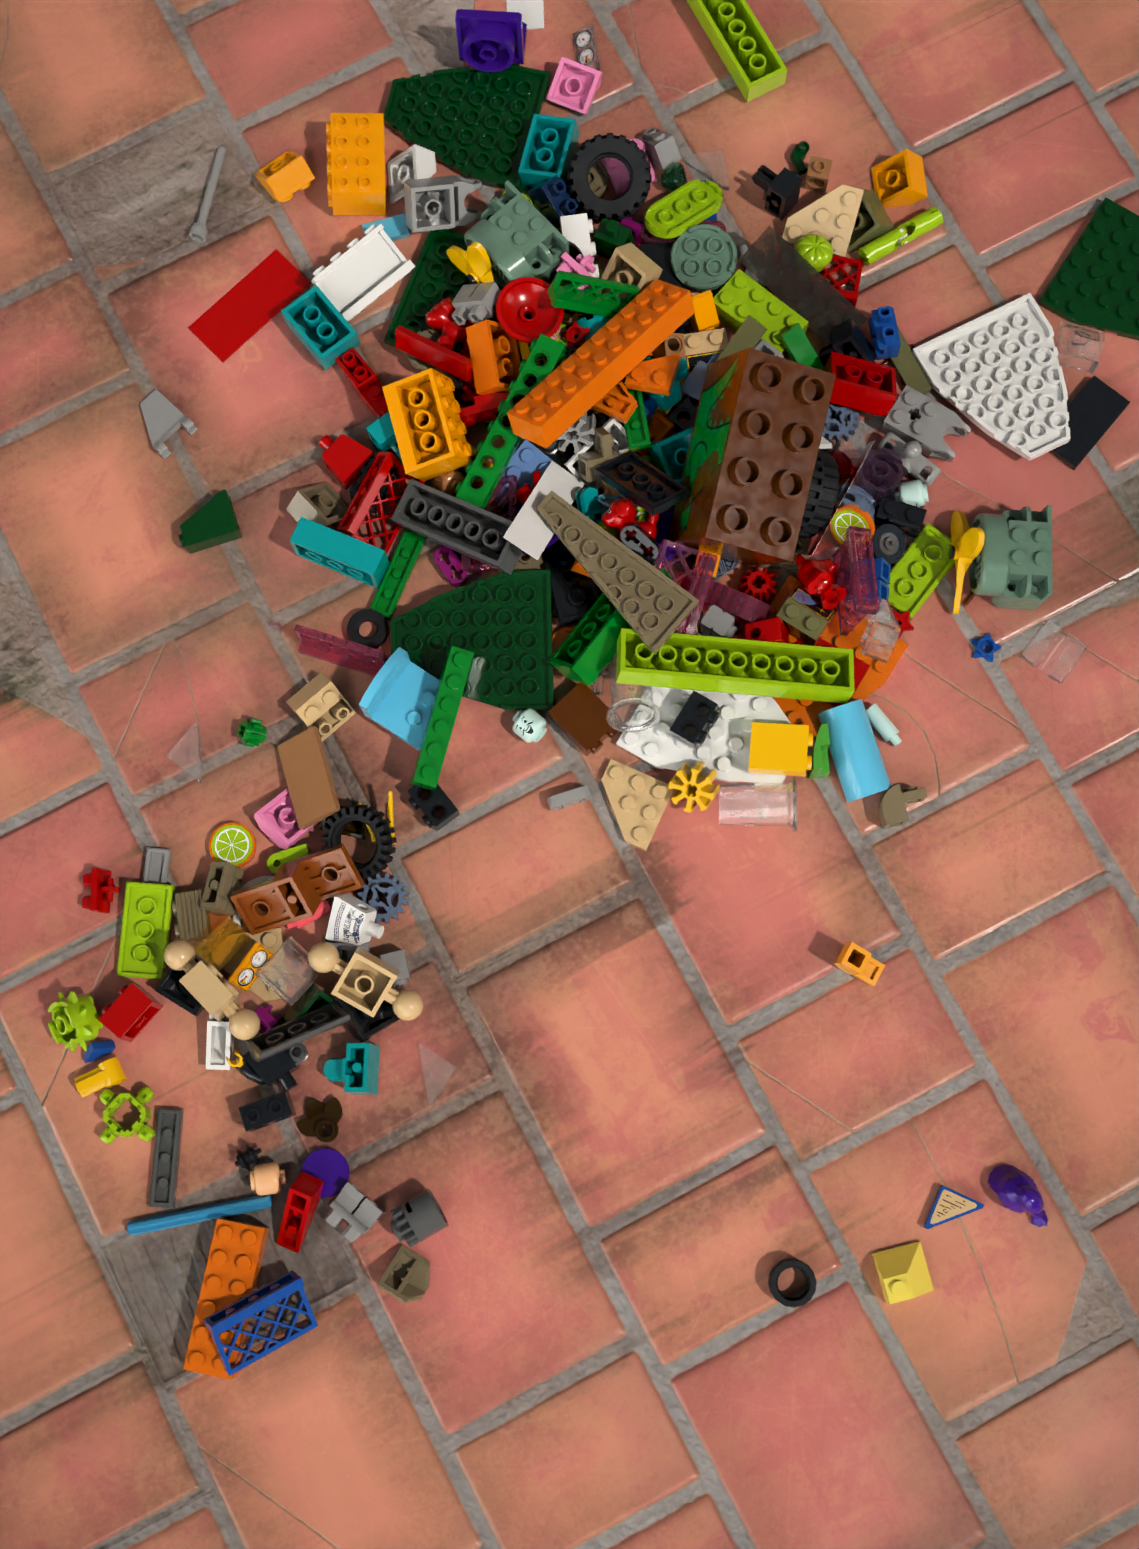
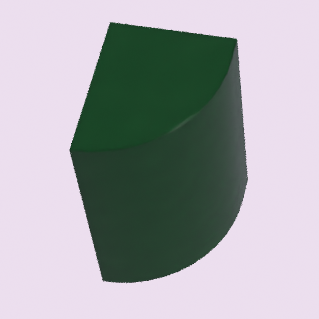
[281,982,336,1023]

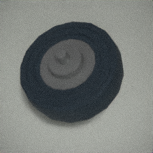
[866,524,906,564]

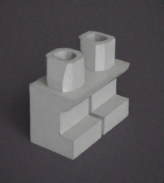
[451,282,501,325]
[325,1182,385,1242]

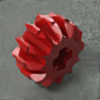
[738,565,778,605]

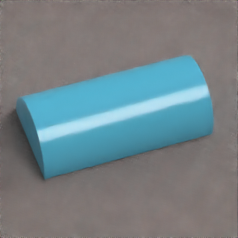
[817,699,892,803]

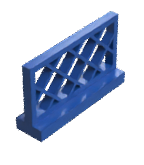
[203,1270,318,1376]

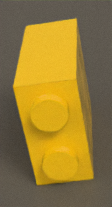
[749,722,813,777]

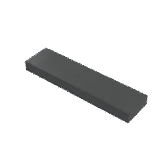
[149,1108,184,1208]

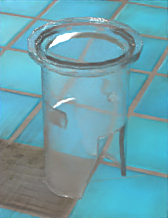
[606,652,660,733]
[719,777,797,831]

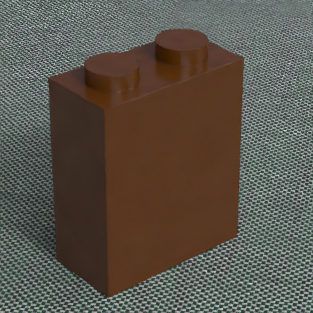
[548,683,620,756]

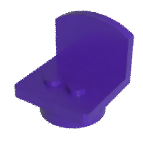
[455,9,527,72]

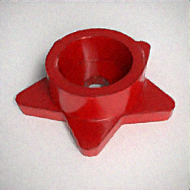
[561,321,590,347]
[884,610,914,638]

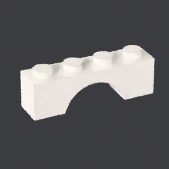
[560,213,602,294]

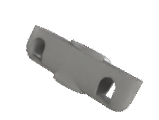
[877,431,941,487]

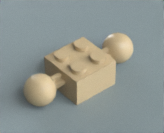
[164,940,260,1040]
[308,942,423,1021]

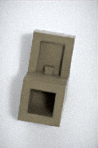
[578,427,621,483]
[879,784,927,829]

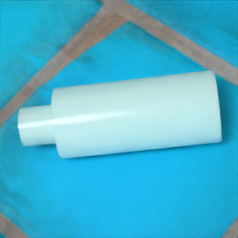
[866,703,902,747]

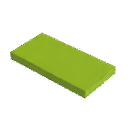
[888,523,955,621]
[117,881,175,980]

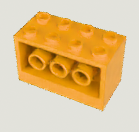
[382,368,473,481]

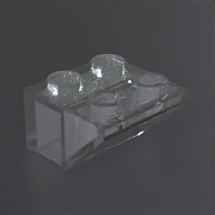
[859,598,901,663]

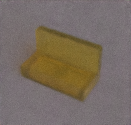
[194,916,252,971]

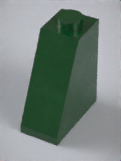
[178,489,242,554]

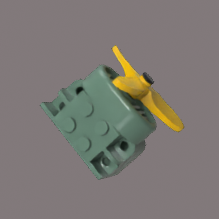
[446,180,569,288]
[948,505,1053,614]

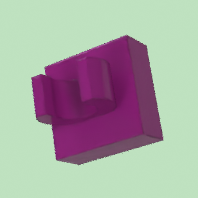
[620,217,644,247]
[254,1005,282,1033]

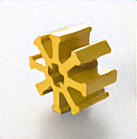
[668,761,720,813]

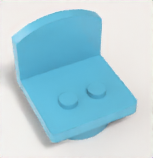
[359,647,439,751]

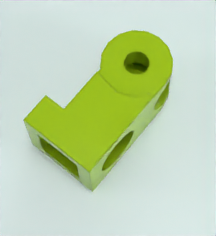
[267,844,312,875]

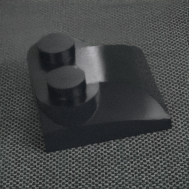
[155,958,223,1016]
[336,999,400,1042]

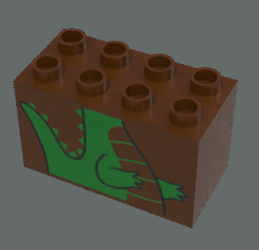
[666,348,836,566]

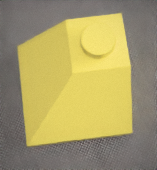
[872,1241,934,1304]

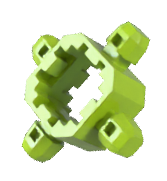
[99,1086,155,1144]

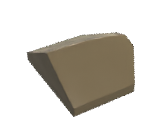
[376,1245,430,1303]

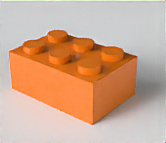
[466,319,521,395]

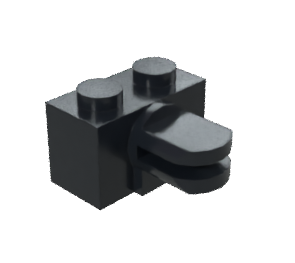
[752,165,802,221]
[819,318,874,366]

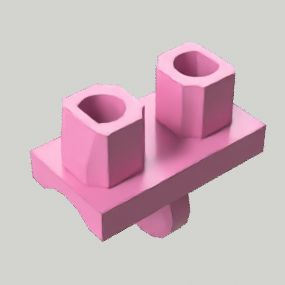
[556,252,596,290]

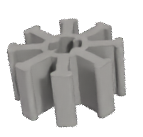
[557,412,596,453]

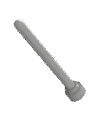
[189,146,226,242]

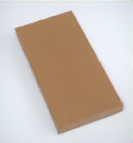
[277,726,340,830]

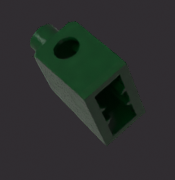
[592,218,636,259]

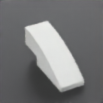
[206,996,238,1070]

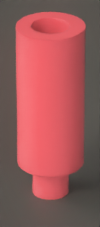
[286,899,332,930]

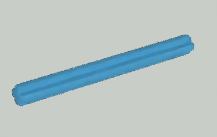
[128,1195,272,1236]

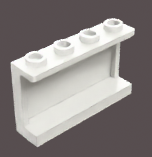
[311,224,415,322]

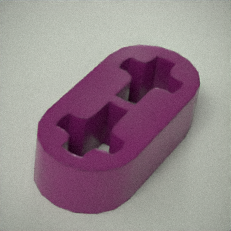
[434,547,468,587]

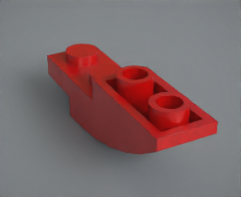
[335,347,389,418]
[459,392,523,427]

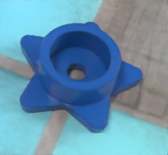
[971,633,1001,662]

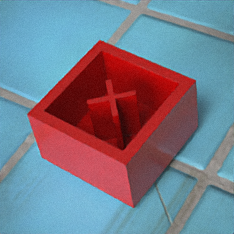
[98,983,163,1042]

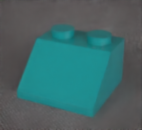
[647,427,693,483]

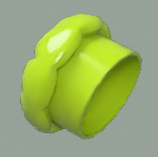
[794,234,833,274]

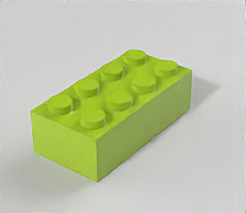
[713,269,809,358]

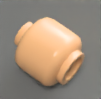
[250,1162,286,1196]

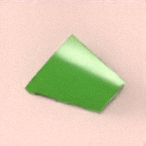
[809,723,830,779]

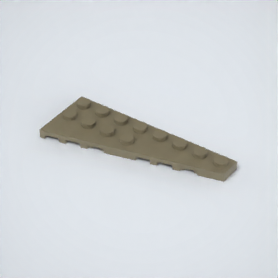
[537,491,699,655]

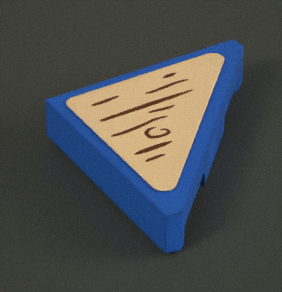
[924,1185,984,1229]

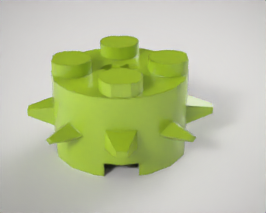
[48,991,103,1052]

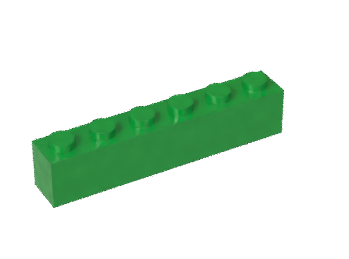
[410,646,474,790]

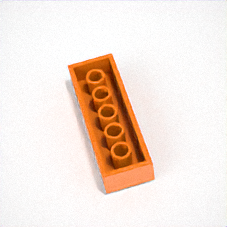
[183,1218,270,1380]

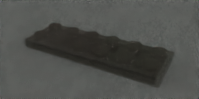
[739,226,867,345]

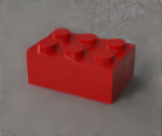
[823,351,897,417]

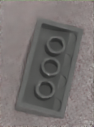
[245,1002,351,1062]

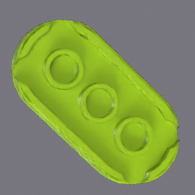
[645,179,723,239]

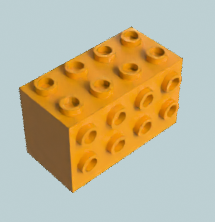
[326,113,386,216]

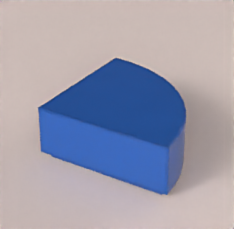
[83,1040,116,1063]

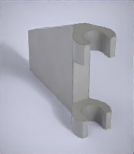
[140,389,198,459]

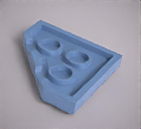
[491,439,560,506]

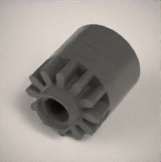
[390,1189,449,1247]

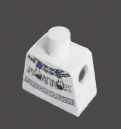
[325,893,384,945]

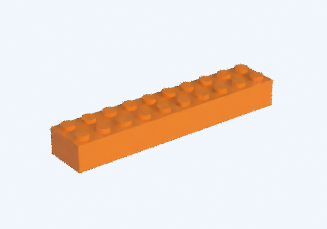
[507,279,695,448]

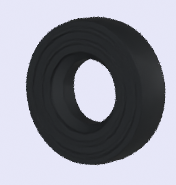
[347,609,389,650]

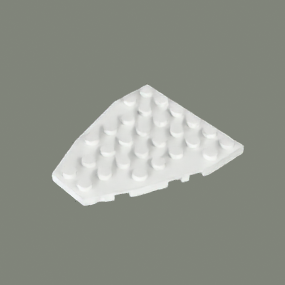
[912,293,1071,461]
[616,627,791,786]

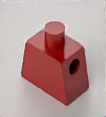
[319,434,375,490]
[734,617,790,644]

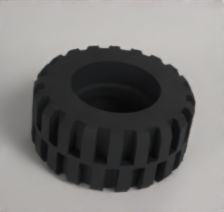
[567,133,652,223]
[798,450,840,538]

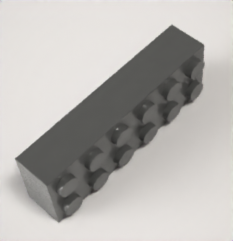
[391,479,523,575]

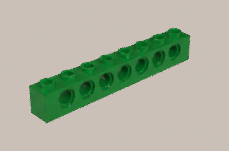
[455,334,567,510]

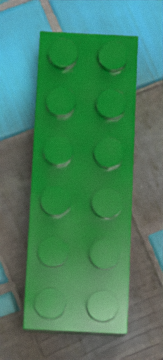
[549,560,674,686]

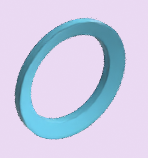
[597,494,621,507]

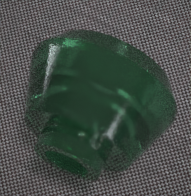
[661,162,687,191]

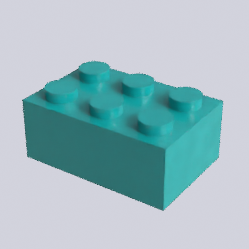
[518,114,580,187]
[281,285,360,370]

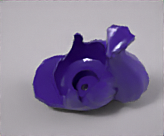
[988,1164,1048,1227]

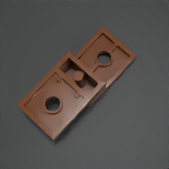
[230,844,364,935]

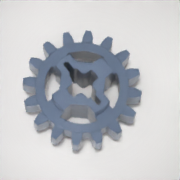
[822,403,859,444]
[357,873,409,924]

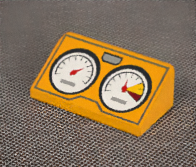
[228,942,274,992]

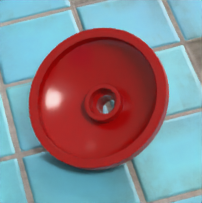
[496,277,564,344]

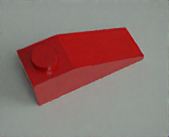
[276,1172,324,1253]

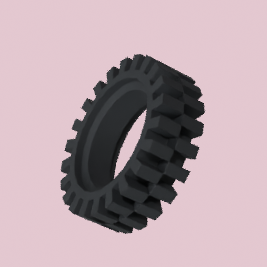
[321,805,397,879]

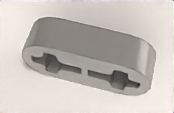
[547,786,593,811]

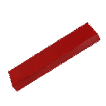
[395,326,472,382]

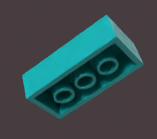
[290,517,389,589]

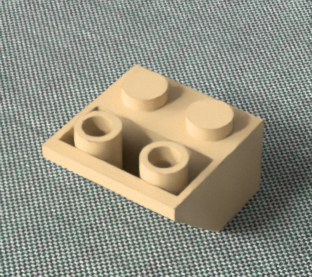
[286,672,356,742]

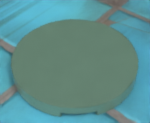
[671,224,738,291]

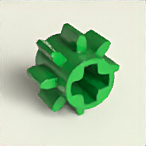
[238,718,267,747]

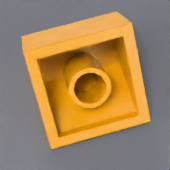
[254,149,315,203]
[871,149,928,208]

